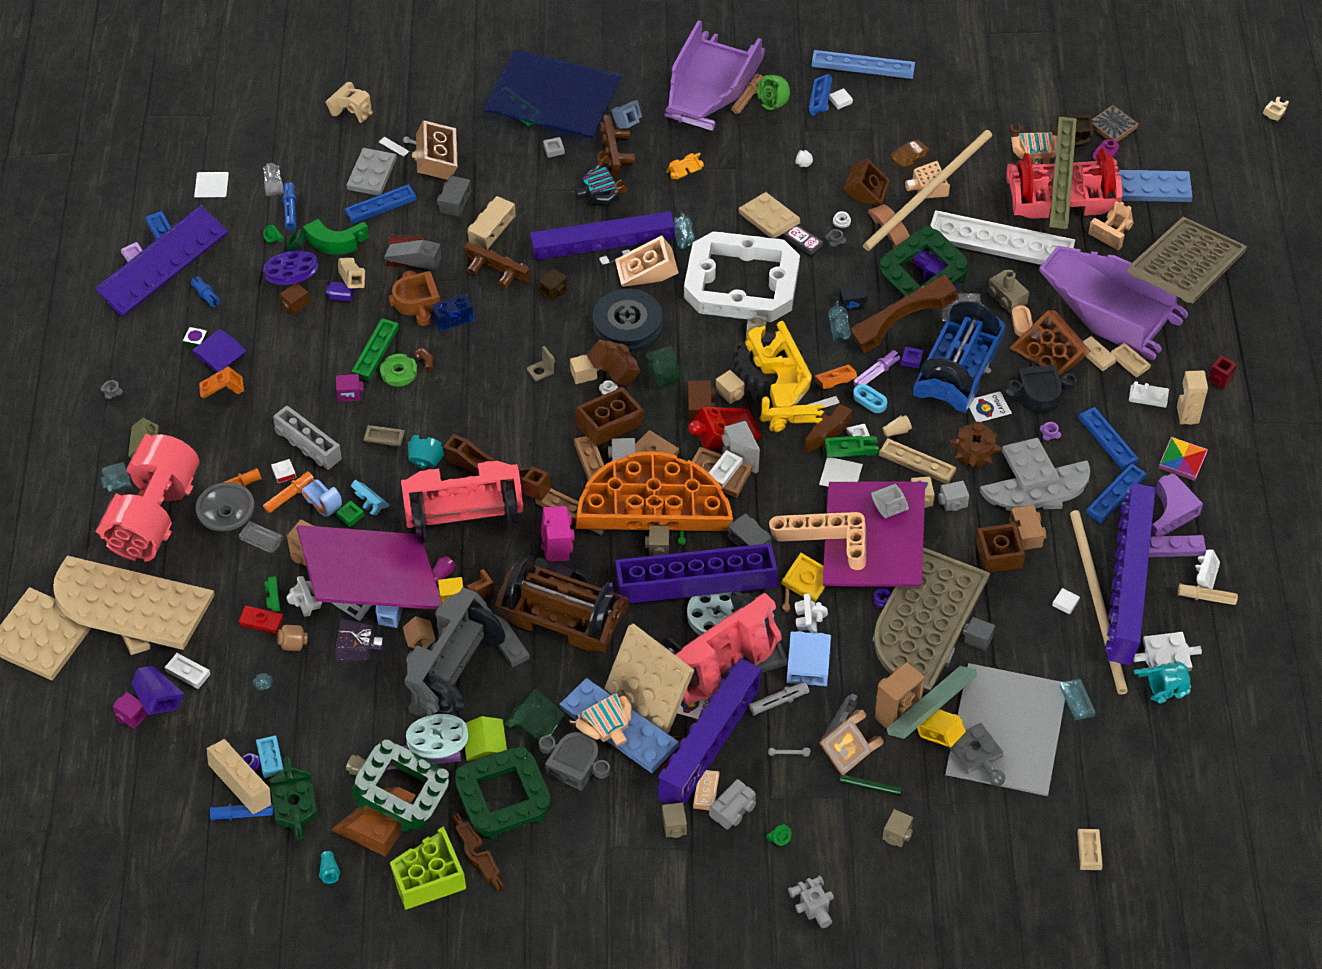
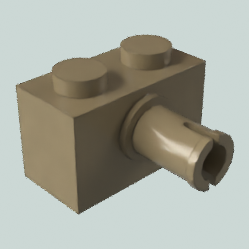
[987,270,1029,314]

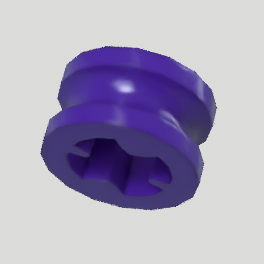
[874,588,891,608]

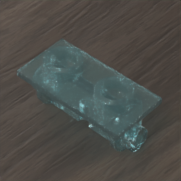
[674,212,695,249]
[828,301,851,341]

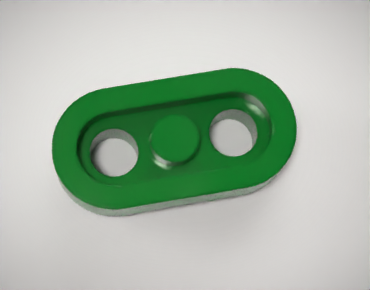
[265,576,280,612]

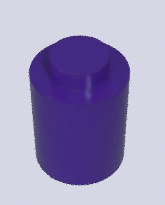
[326,281,354,302]

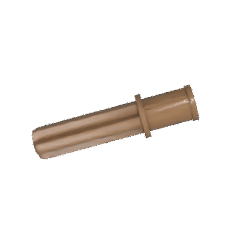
[731,74,764,114]

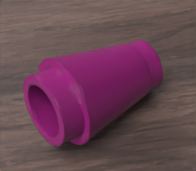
[432,556,456,585]

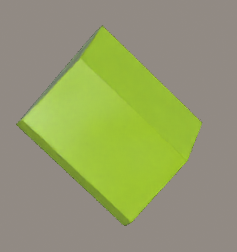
[465,716,507,761]

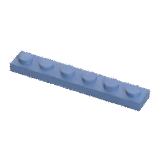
[812,50,915,79]

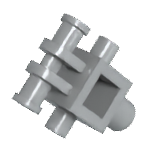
[788,875,834,928]

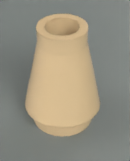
[882,415,912,438]

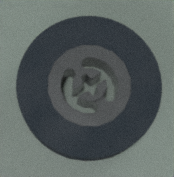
[593,289,662,352]

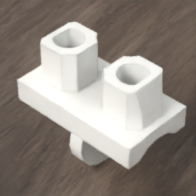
[287,576,322,616]
[795,593,828,634]

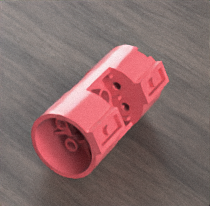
[95,434,199,562]

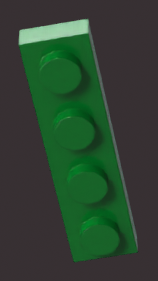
[351,318,399,381]

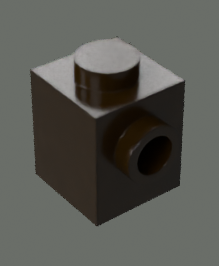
[538,268,567,301]

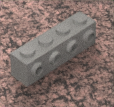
[273,405,342,470]

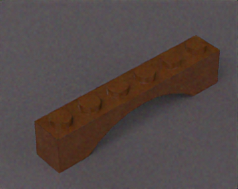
[850,275,959,354]
[443,434,552,501]

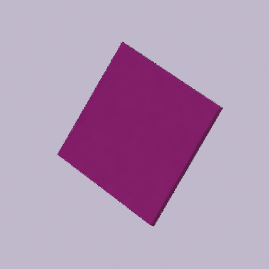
[296,525,443,609]

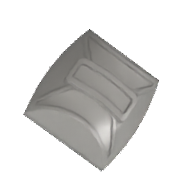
[871,484,909,518]

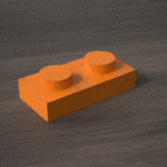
[815,365,857,389]

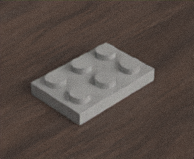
[347,148,397,196]

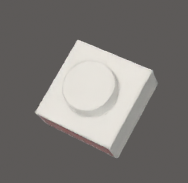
[271,459,296,483]

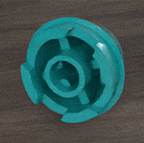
[408,435,444,469]

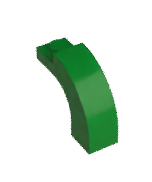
[303,219,369,254]

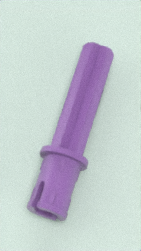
[664,106,715,130]
[853,350,900,387]

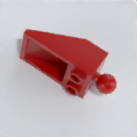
[688,407,762,451]

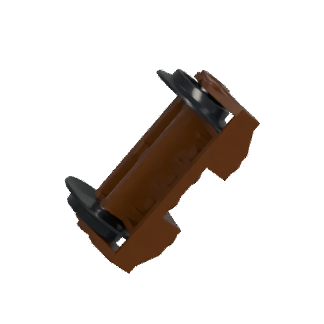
[495,555,629,652]

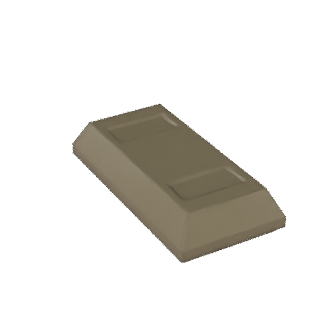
[364,425,405,447]

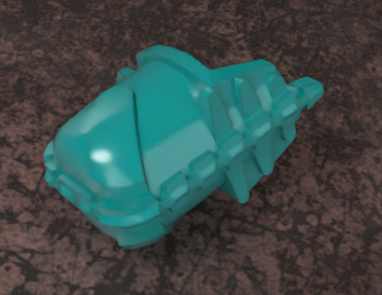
[1134,661,1191,704]

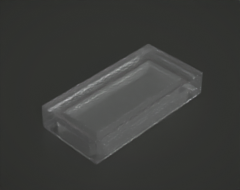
[239,521,283,553]

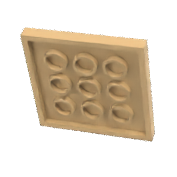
[0,587,91,681]
[604,624,694,734]

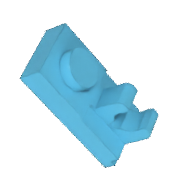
[351,480,390,516]

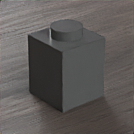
[962,617,995,651]

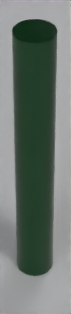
[840,774,902,796]

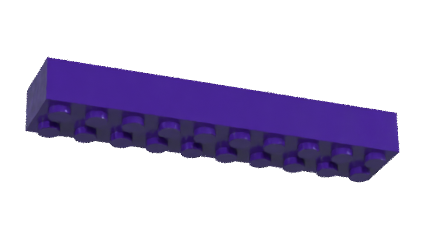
[1105,483,1155,665]

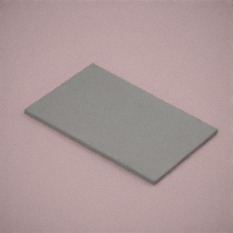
[945,663,1068,796]

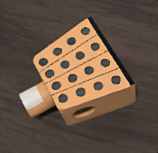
[905,161,950,198]

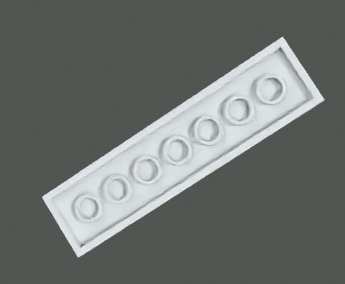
[931,210,1075,265]

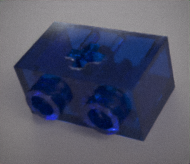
[432,293,474,331]

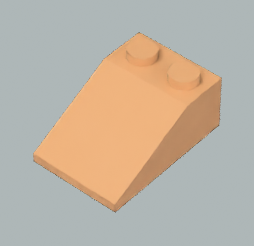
[615,236,678,287]

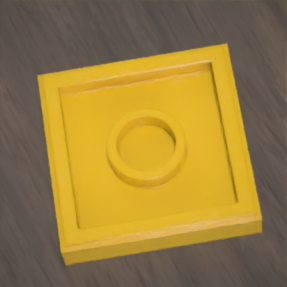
[781,553,826,603]

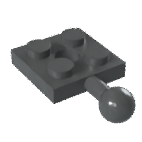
[948,723,1005,786]

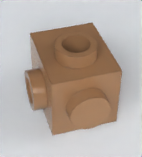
[403,616,436,649]

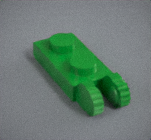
[824,436,879,458]

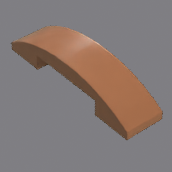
[868,205,910,248]

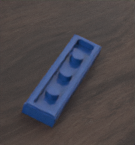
[345,184,417,224]
[1079,407,1139,470]
[1086,464,1147,524]

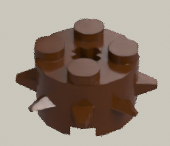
[949,422,1002,467]

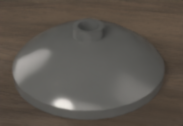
[196,482,255,531]

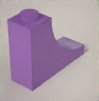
[1151,472,1203,537]

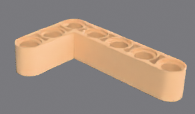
[769,512,866,570]

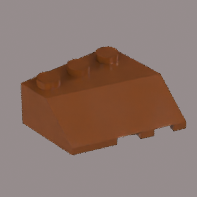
[1009,310,1091,376]
[331,787,417,856]

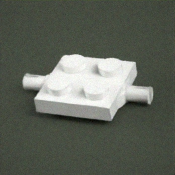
[1133,632,1202,671]

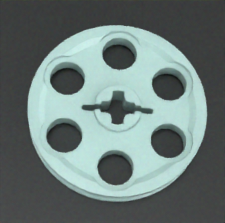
[687,592,734,635]
[406,714,468,758]

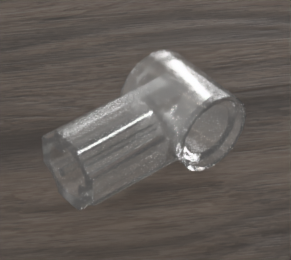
[263,163,284,196]

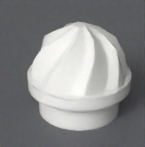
[795,150,813,167]

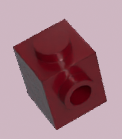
[1208,355,1237,389]

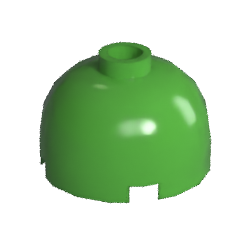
[757,75,790,110]

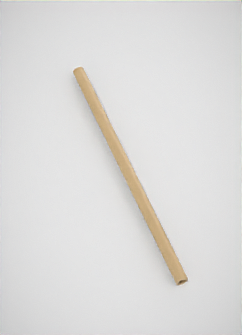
[863,130,992,251]
[1070,510,1128,694]

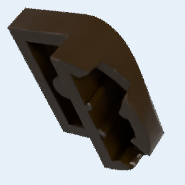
[1057,114,1094,146]

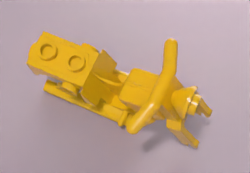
[745,321,824,432]

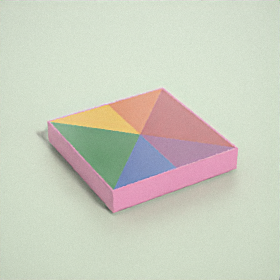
[1159,437,1208,481]

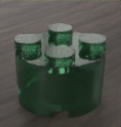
[645,346,683,389]

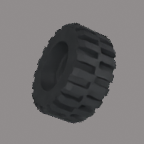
[733,332,804,401]

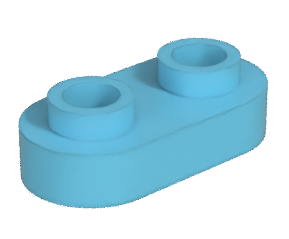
[853,384,887,413]

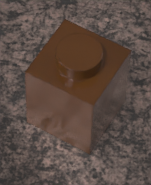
[280,283,310,315]

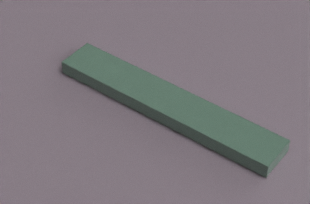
[887,666,977,739]

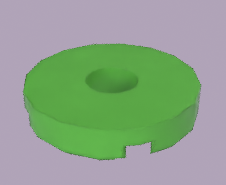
[380,354,417,386]

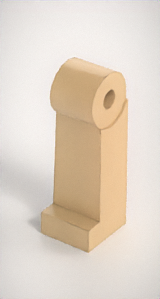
[338,258,365,288]

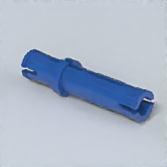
[282,183,297,230]

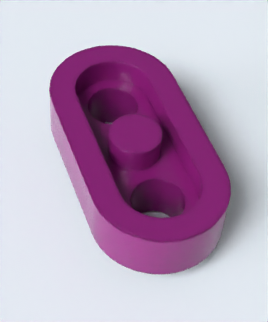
[1092,139,1119,161]

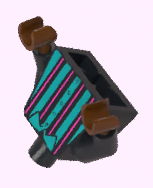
[575,151,627,206]

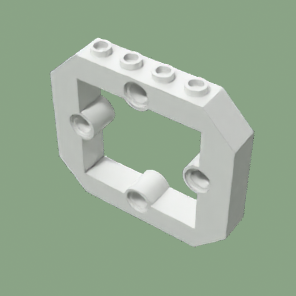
[684,232,800,322]

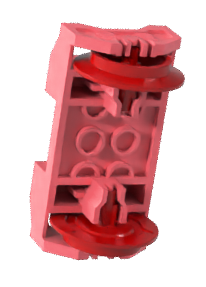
[1006,148,1122,219]

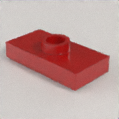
[239,606,284,634]

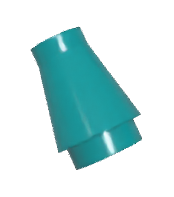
[319,851,340,884]

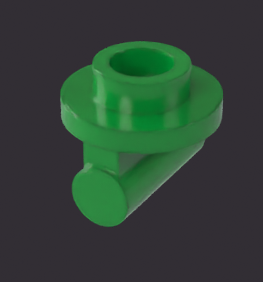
[263,225,284,243]
[766,824,792,846]

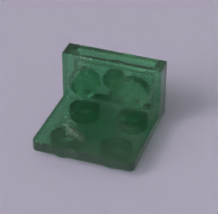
[504,688,565,742]

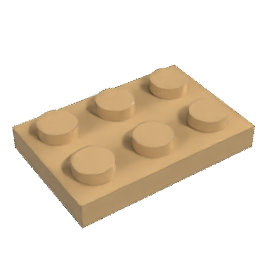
[739,192,800,239]

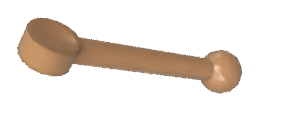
[782,586,791,612]

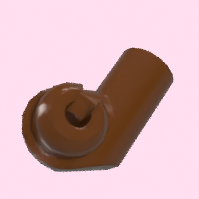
[415,347,434,372]

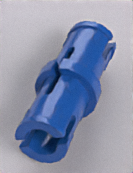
[191,276,220,307]

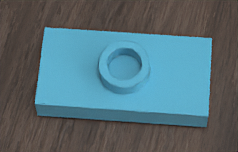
[256,736,284,778]

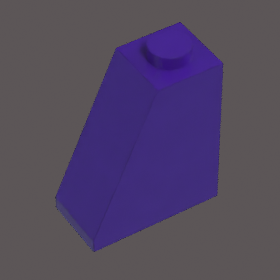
[131,666,184,715]

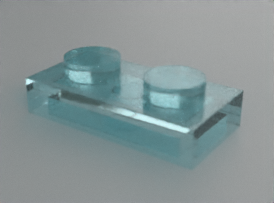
[1060,679,1096,721]

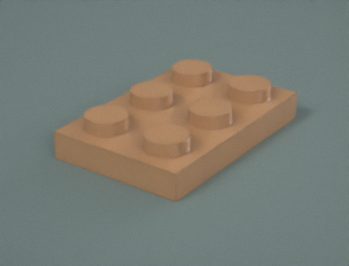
[692,447,752,498]

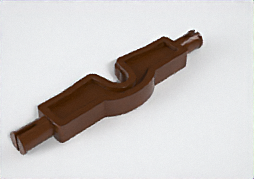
[452,813,505,891]

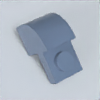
[611,100,642,128]

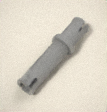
[749,681,809,716]

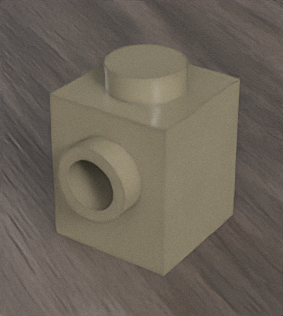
[645,526,669,556]
[662,802,687,838]
[883,809,913,847]

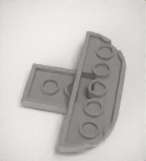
[980,438,1090,511]

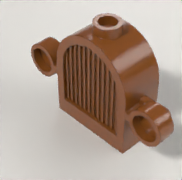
[388,271,441,326]

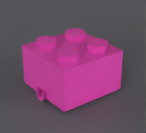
[541,506,574,562]

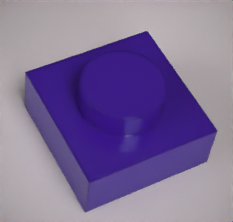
[901,347,923,369]

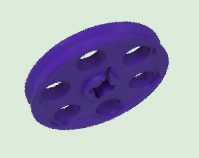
[263,251,318,285]

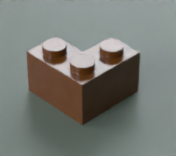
[586,339,641,386]

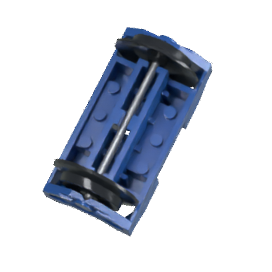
[913,301,1005,413]

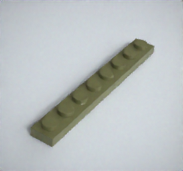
[1049,117,1077,229]

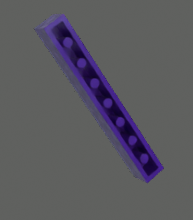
[530,211,675,260]

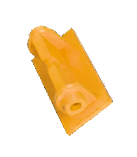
[666,153,704,180]

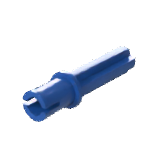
[210,803,273,821]

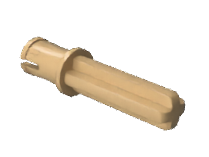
[1177,583,1238,605]

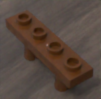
[599,115,635,177]
[464,242,531,289]

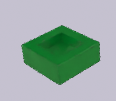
[336,501,364,527]

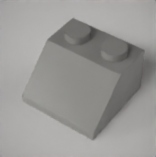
[721,421,760,473]

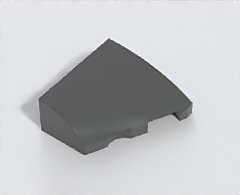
[822,694,858,739]

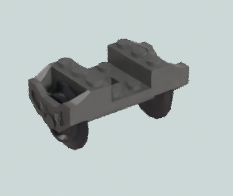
[405,587,506,718]

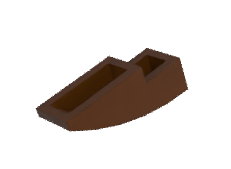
[805,404,852,452]

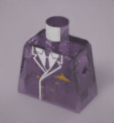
[335,619,384,662]

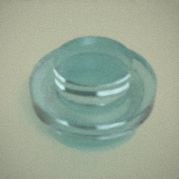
[252,673,273,690]

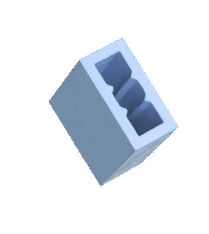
[787,631,831,686]

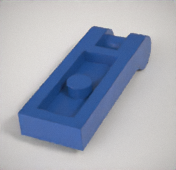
[809,73,832,116]

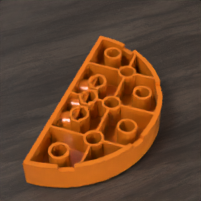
[575,451,733,531]

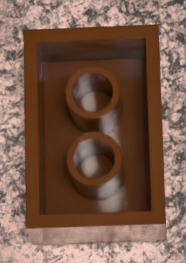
[574,387,644,446]

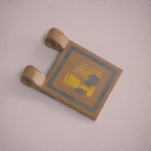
[819,710,884,775]

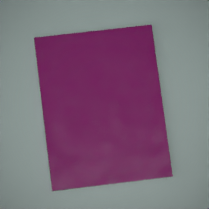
[823,482,925,587]

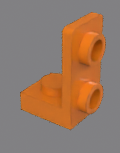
[199,367,244,399]

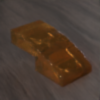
[890,140,930,166]

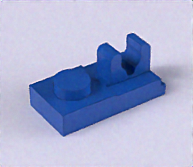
[145,211,171,240]

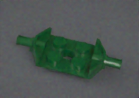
[269,757,318,840]

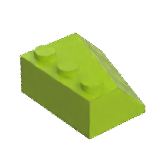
[390,826,466,910]

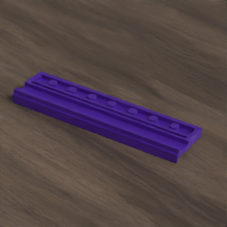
[96,205,228,317]

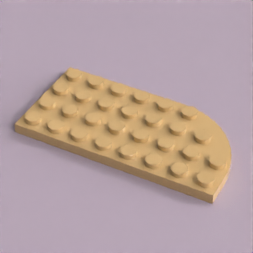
[53,556,214,650]

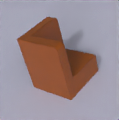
[467,569,494,600]

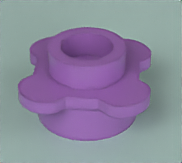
[1039,422,1061,441]

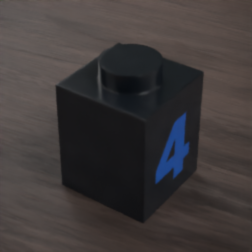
[839,284,868,312]

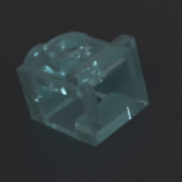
[100,462,132,491]

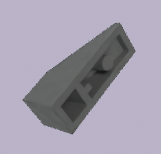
[384,240,441,271]

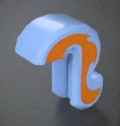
[302,480,342,517]

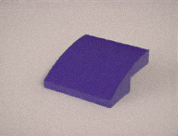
[192,329,246,373]

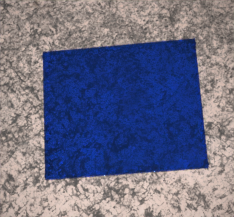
[485,49,621,138]

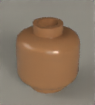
[277,625,308,651]

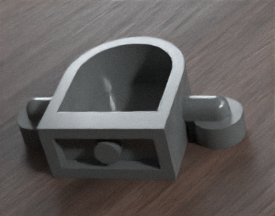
[539,732,610,791]

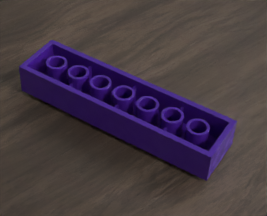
[615,543,777,603]
[657,658,762,806]

